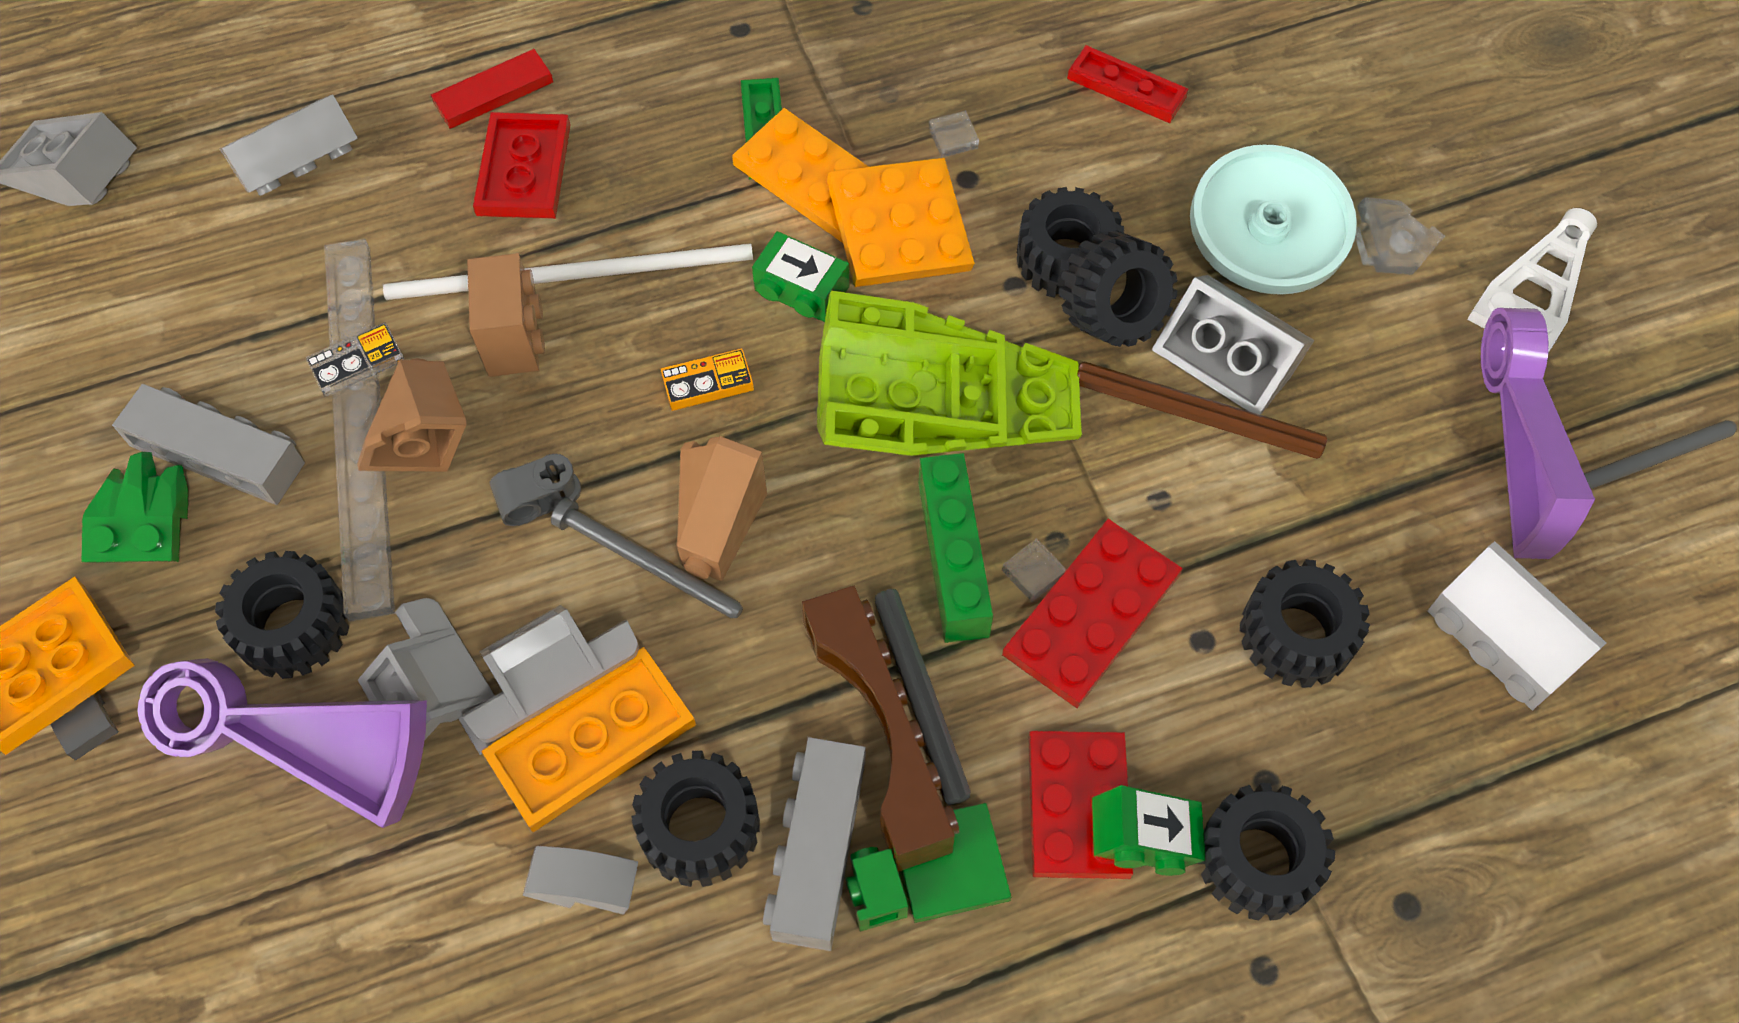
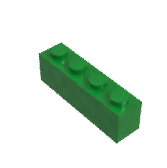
[918,453,993,643]

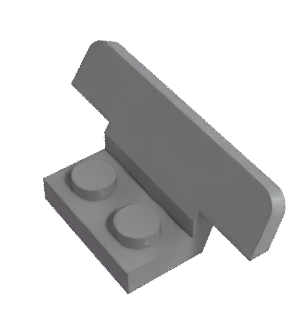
[358,598,511,755]
[462,605,639,743]

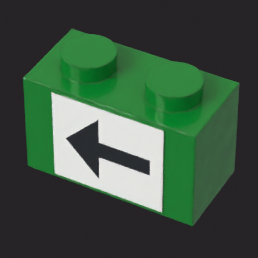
[752,231,850,322]
[1092,785,1205,876]

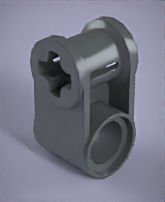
[490,454,581,526]

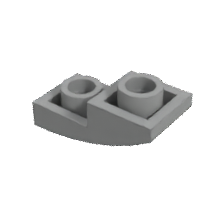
[522,846,638,915]

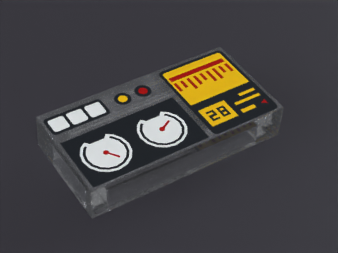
[305,322,405,397]

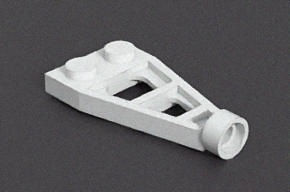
[1467,208,1597,352]

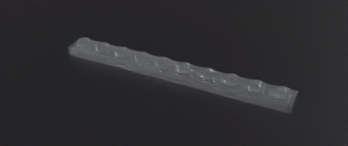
[324,239,395,622]

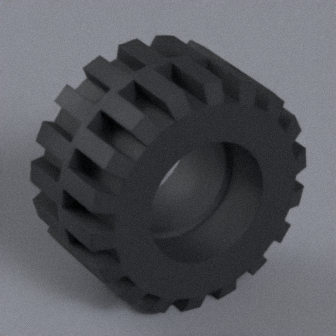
[1016,187,1124,300]
[1059,231,1178,347]
[215,551,350,679]
[1240,559,1370,688]
[632,751,760,887]
[1198,783,1335,921]

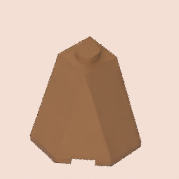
[357,358,467,472]
[677,436,767,581]

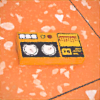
[661,348,754,411]

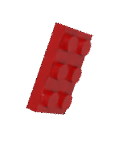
[473,112,571,219]
[1028,731,1133,879]

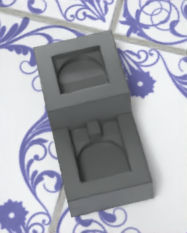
[50,692,119,761]

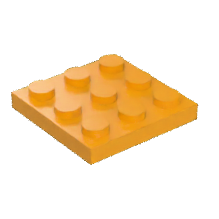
[827,158,975,287]
[0,576,135,755]

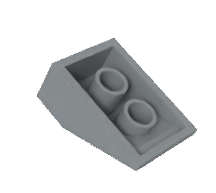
[0,112,137,206]

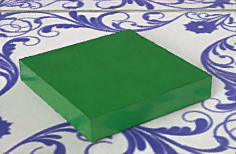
[902,803,1012,923]

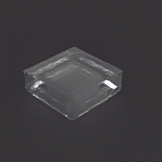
[929,111,979,158]
[1002,538,1067,602]

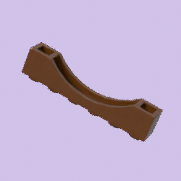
[802,585,959,872]

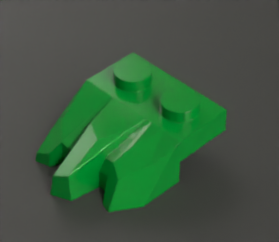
[81,452,188,563]

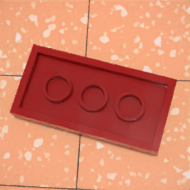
[1002,519,1183,709]

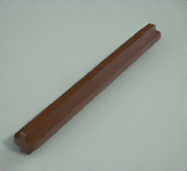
[1077,362,1327,459]

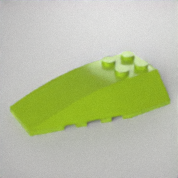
[817,291,1082,456]

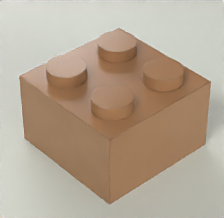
[467,253,545,377]

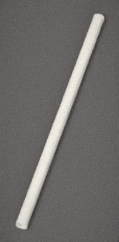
[383,244,753,300]

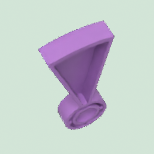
[1481,308,1595,559]
[137,658,427,828]

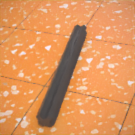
[875,589,971,805]

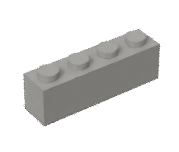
[112,384,305,505]
[763,737,866,951]

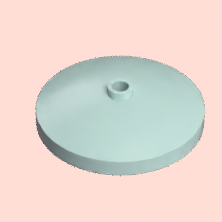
[1190,145,1357,294]

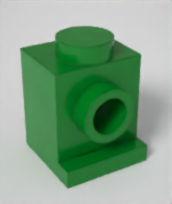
[846,847,908,932]

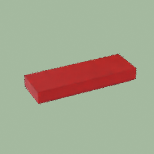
[1067,45,1189,123]
[431,49,553,129]

